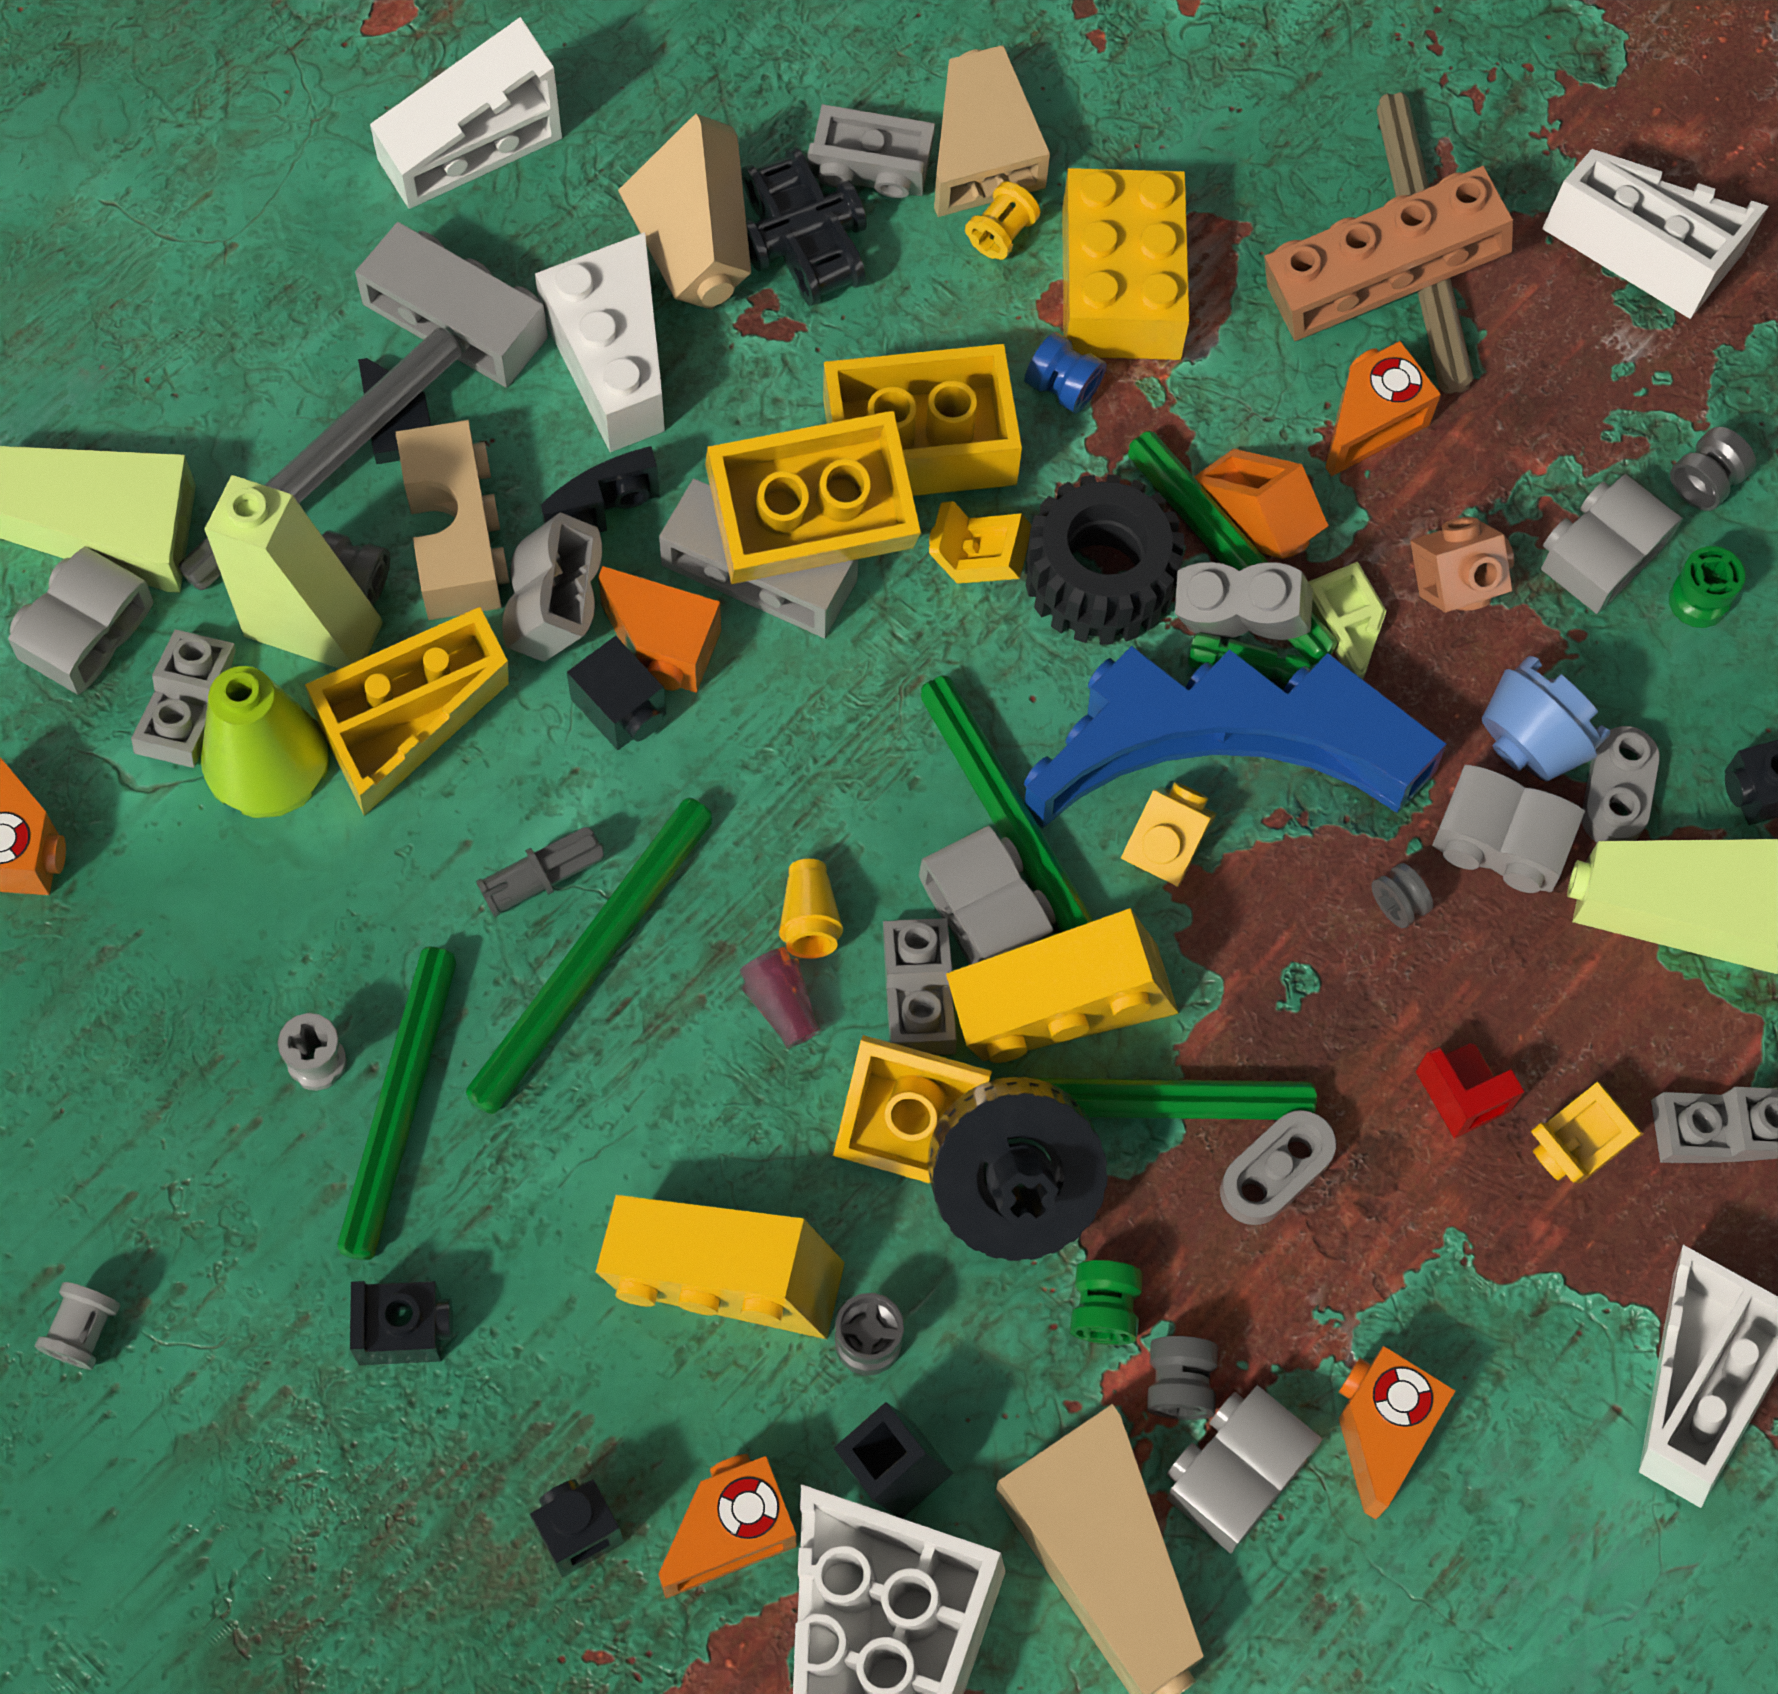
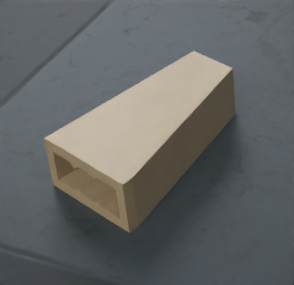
[994,1404,1204,1694]

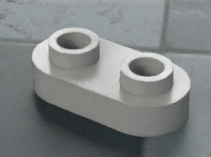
[1582,726,1659,843]
[1220,1111,1336,1225]

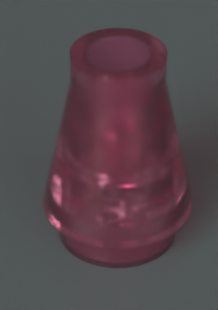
[739,947,821,1049]

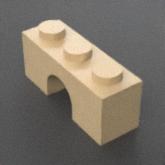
[396,420,510,620]

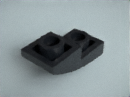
[541,446,660,533]

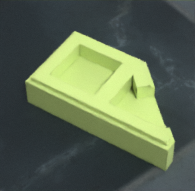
[1309,562,1386,680]

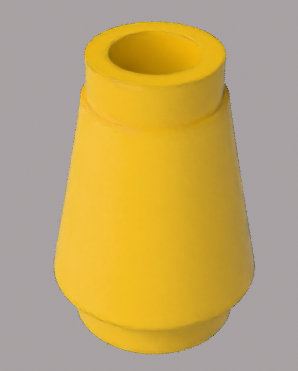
[779,859,843,959]

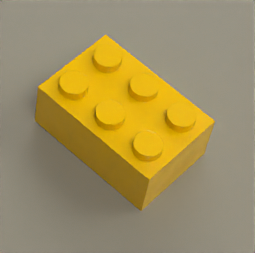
[1062,168,1189,360]
[823,344,1022,496]
[705,411,921,584]

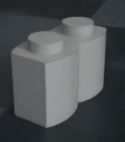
[1541,474,1683,614]
[502,512,602,662]
[8,546,154,695]
[1175,562,1313,640]
[1432,765,1585,893]
[919,825,1056,965]
[1166,1385,1323,1554]

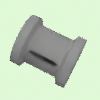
[278,1013,347,1091]
[34,1282,121,1370]

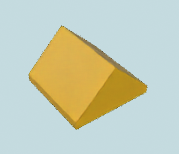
[833,1035,992,1183]

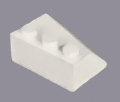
[793,1484,1006,1694]

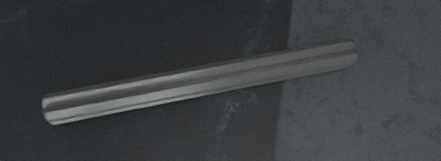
[178,328,462,591]

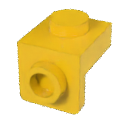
[929,501,1031,584]
[1121,782,1217,887]
[1531,1082,1643,1184]

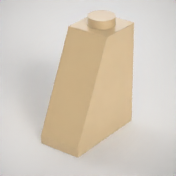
[934,45,1050,217]
[618,113,751,310]

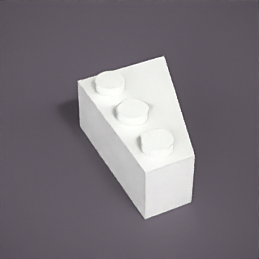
[370,17,562,209]
[1542,149,1769,319]
[535,232,665,452]
[1639,1245,1778,1508]

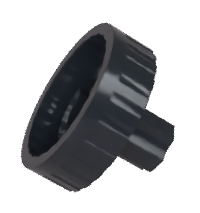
[927,1077,1108,1261]

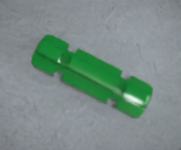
[1188,632,1310,690]

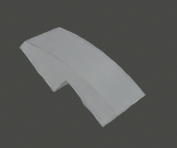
[131,629,235,768]
[883,918,956,1055]
[1651,1087,1778,1163]

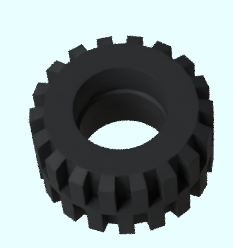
[1025,474,1185,645]

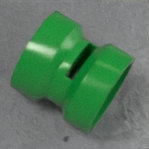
[1669,546,1745,628]
[1070,1260,1143,1345]

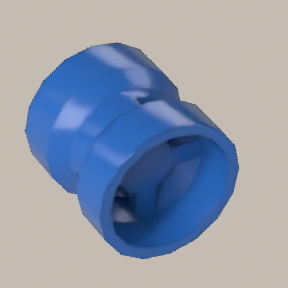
[1024,332,1107,414]

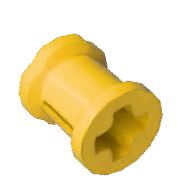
[965,181,1040,260]

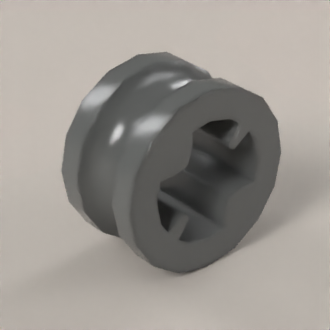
[1371,863,1433,928]

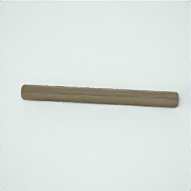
[1376,92,1473,394]

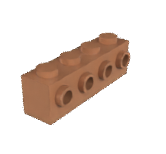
[1264,166,1513,342]

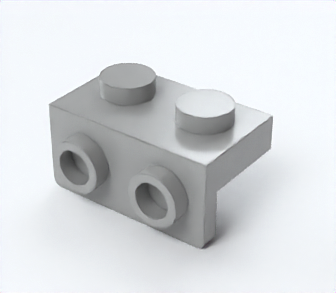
[808,104,935,198]

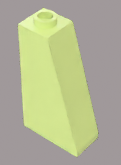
[0,446,196,593]
[205,475,383,669]
[1567,839,1778,974]

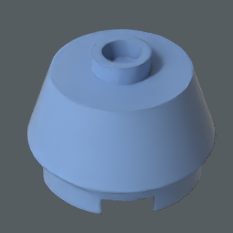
[1482,656,1610,781]

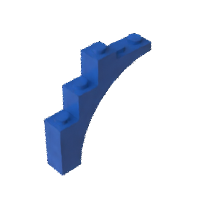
[1024,646,1446,828]

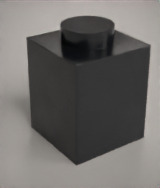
[567,635,666,750]
[834,1402,954,1519]

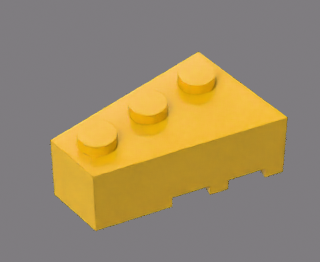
[305,607,509,816]
[946,908,1179,1063]
[595,1195,845,1340]

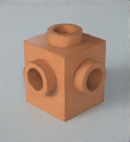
[1410,517,1514,613]

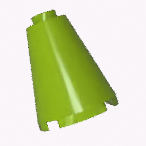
[201,666,329,818]

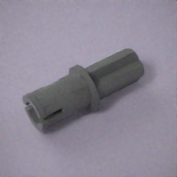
[476,827,604,918]

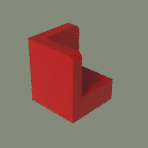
[1415,1043,1525,1139]

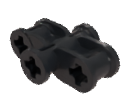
[741,147,867,306]

